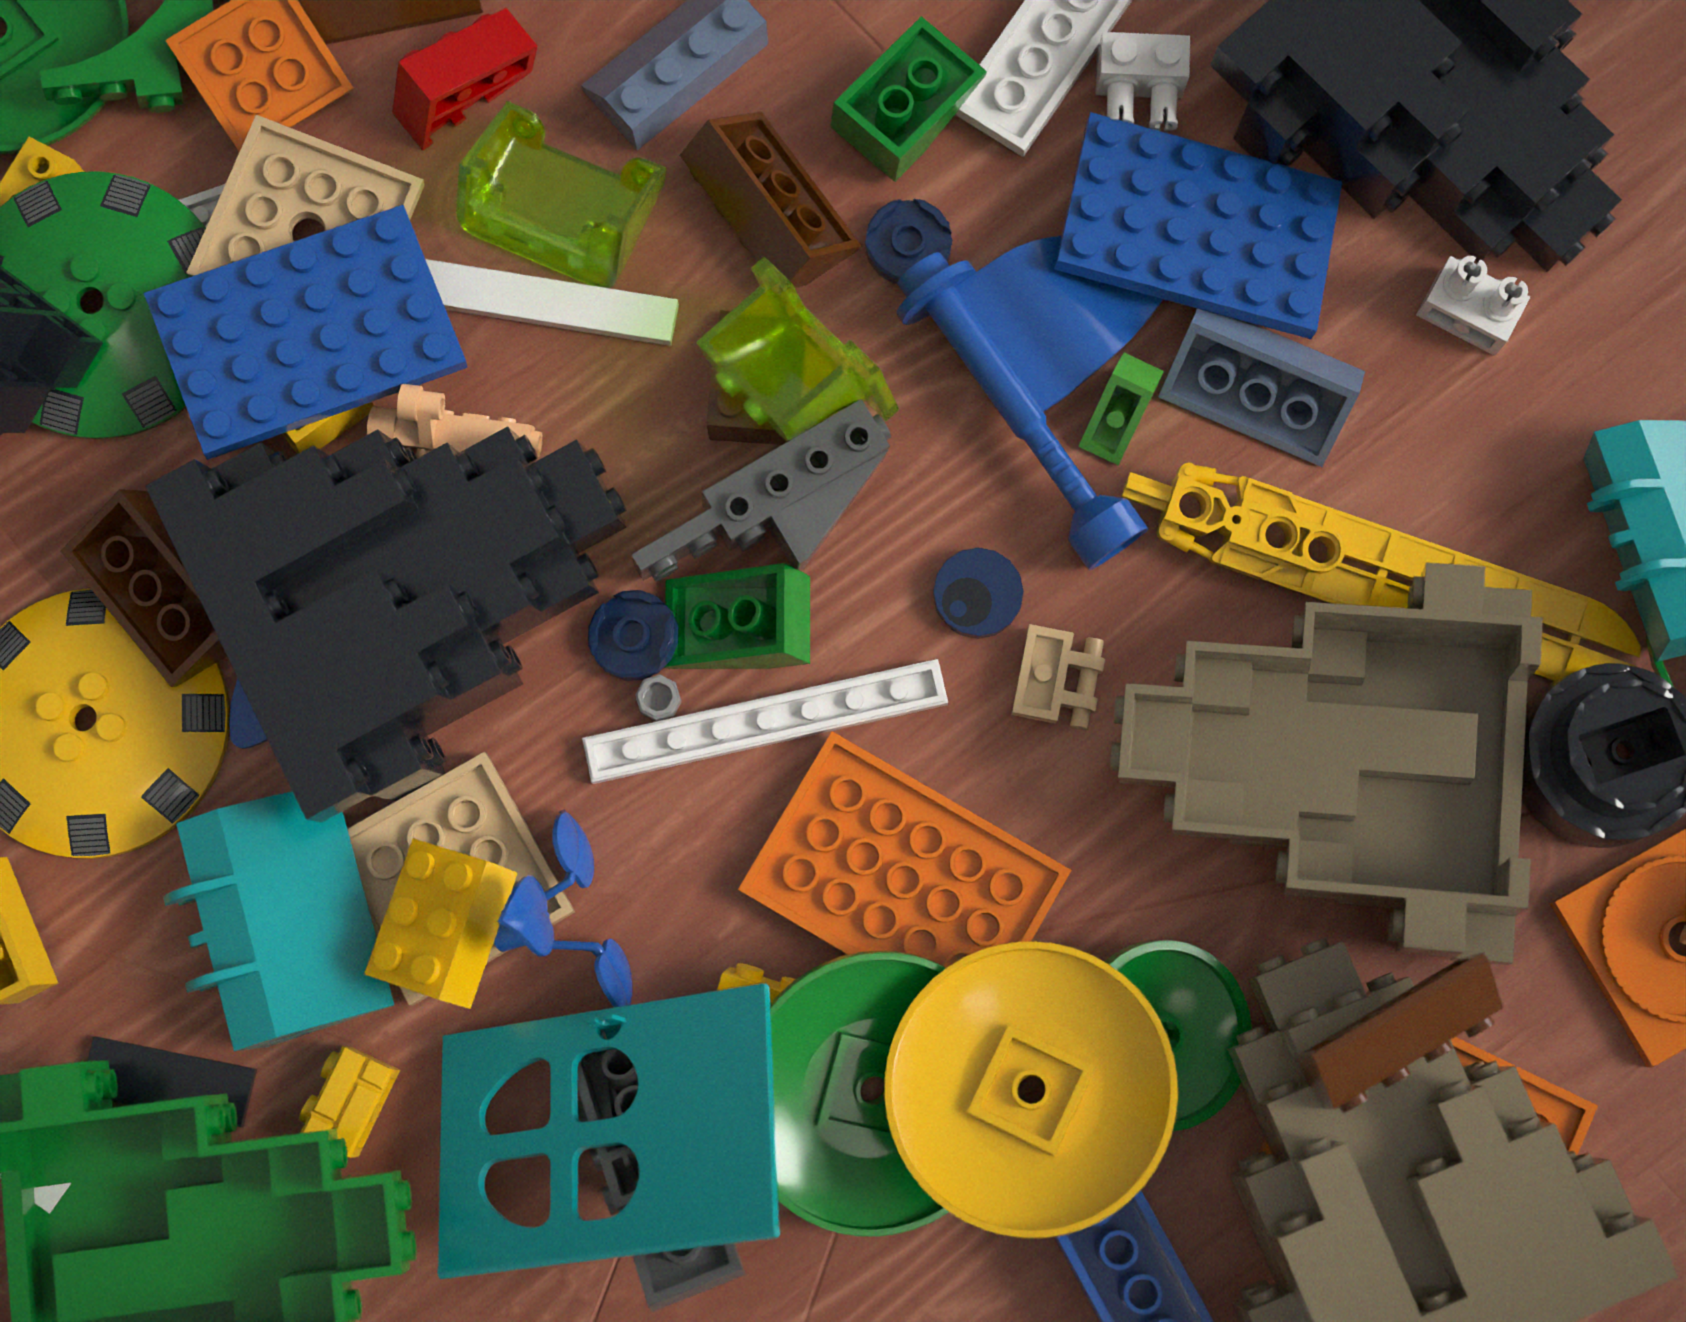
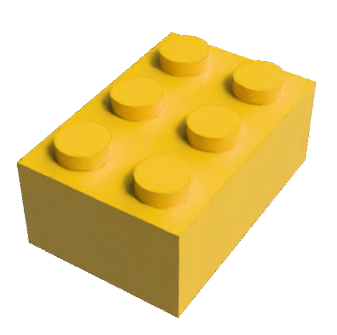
[364,838,518,1009]

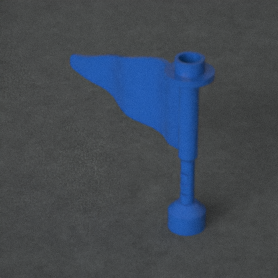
[896,235,1164,571]

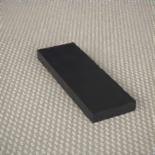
[87,1036,257,1127]

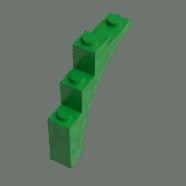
[39,0,231,113]

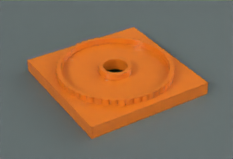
[1549,827,1686,1067]

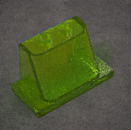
[696,257,899,441]

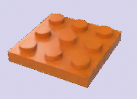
[165,0,354,152]

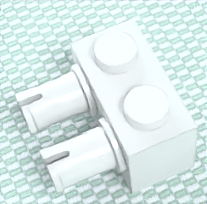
[1096,32,1190,131]
[1416,256,1530,356]

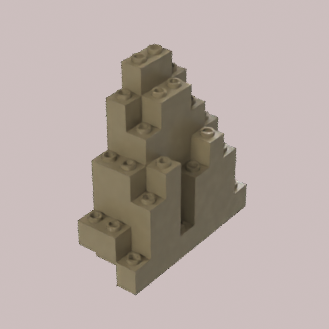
[1110,563,1543,966]
[1227,937,1678,1322]

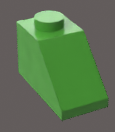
[1078,353,1164,465]

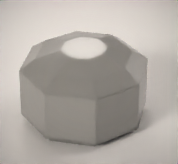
[635,675,682,722]

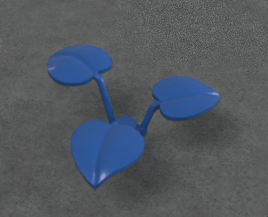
[494,809,633,1008]

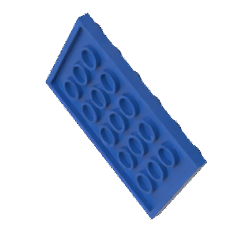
[1054,112,1342,339]
[144,205,468,460]

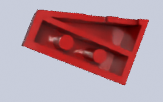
[392,8,538,151]

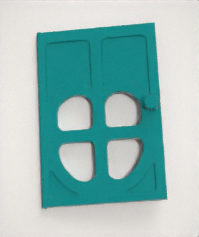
[437,983,780,1279]

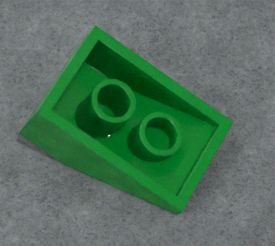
[830,16,987,182]
[665,563,810,669]

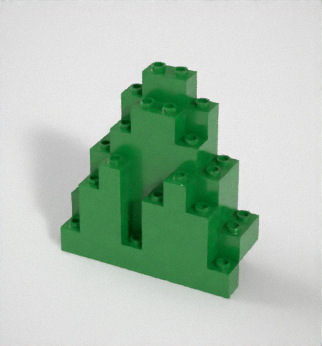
[0,1061,416,1322]

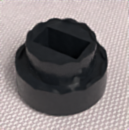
[1522,663,1686,848]

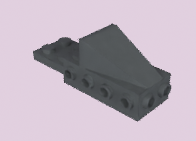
[631,399,891,582]
[578,1030,746,1312]

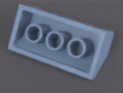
[581,0,768,150]
[1158,308,1365,467]

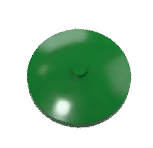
[1104,940,1252,1132]

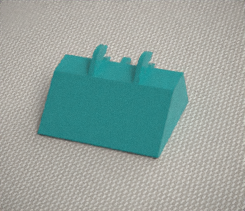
[1583,420,1686,662]
[163,791,394,1051]

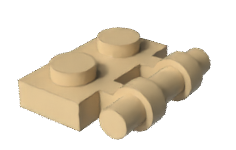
[1011,624,1105,730]

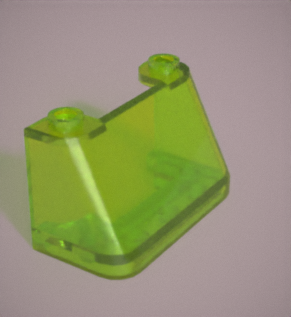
[456,101,667,288]

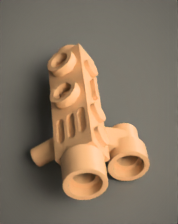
[367,384,542,458]

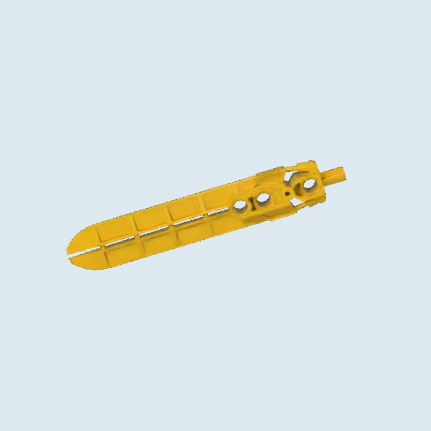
[1121,462,1641,681]

